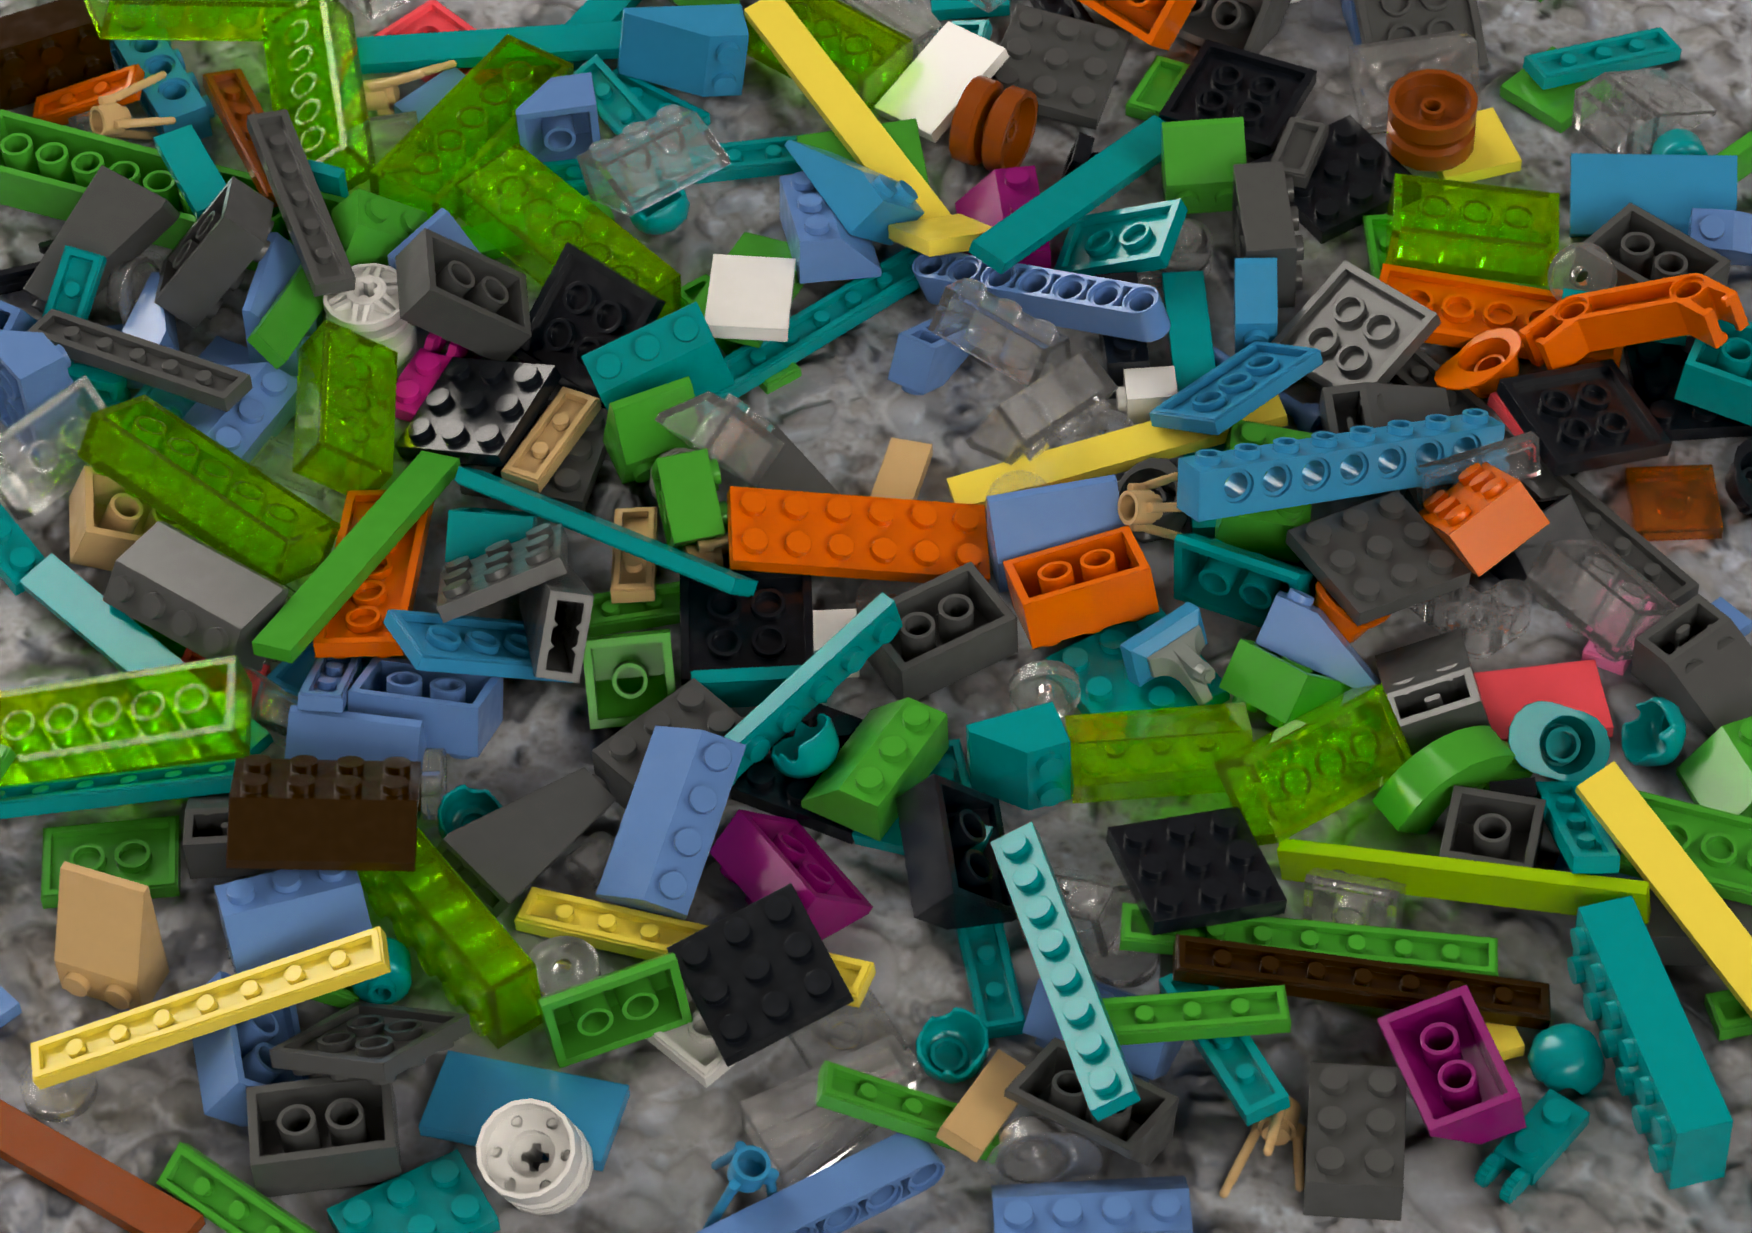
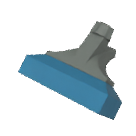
[1120,602,1216,707]

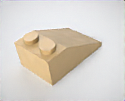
[69,466,210,571]
[54,861,170,1010]

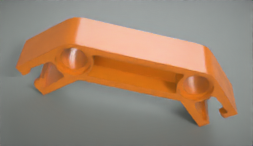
[1518,273,1749,370]

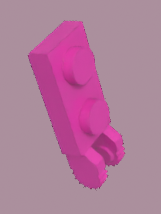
[380,332,468,422]

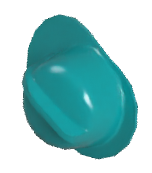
[1508,701,1611,783]

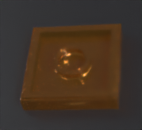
[1625,464,1723,541]

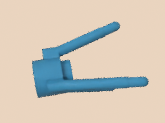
[703,1141,779,1229]

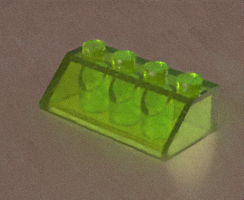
[1065,702,1256,804]

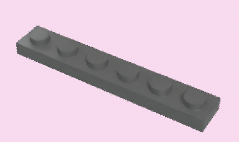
[247,109,356,297]
[27,309,253,412]

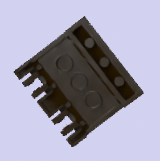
[226,754,422,872]

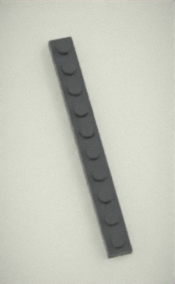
[1390,348,1699,616]

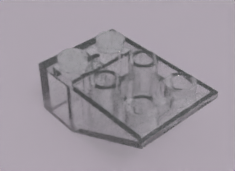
[1572,68,1717,154]

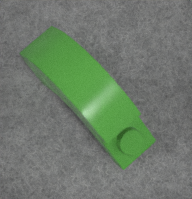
[1372,725,1533,834]

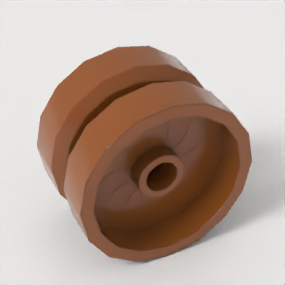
[1386,69,1478,172]
[949,75,1038,172]

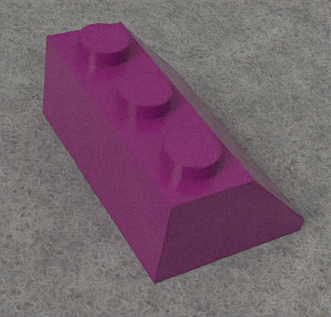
[955,165,1051,269]
[709,809,873,940]
[1377,985,1526,1145]

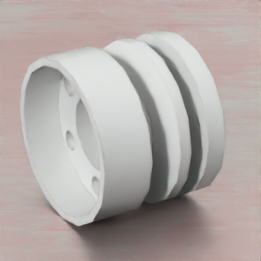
[323,263,417,375]
[476,1098,594,1216]

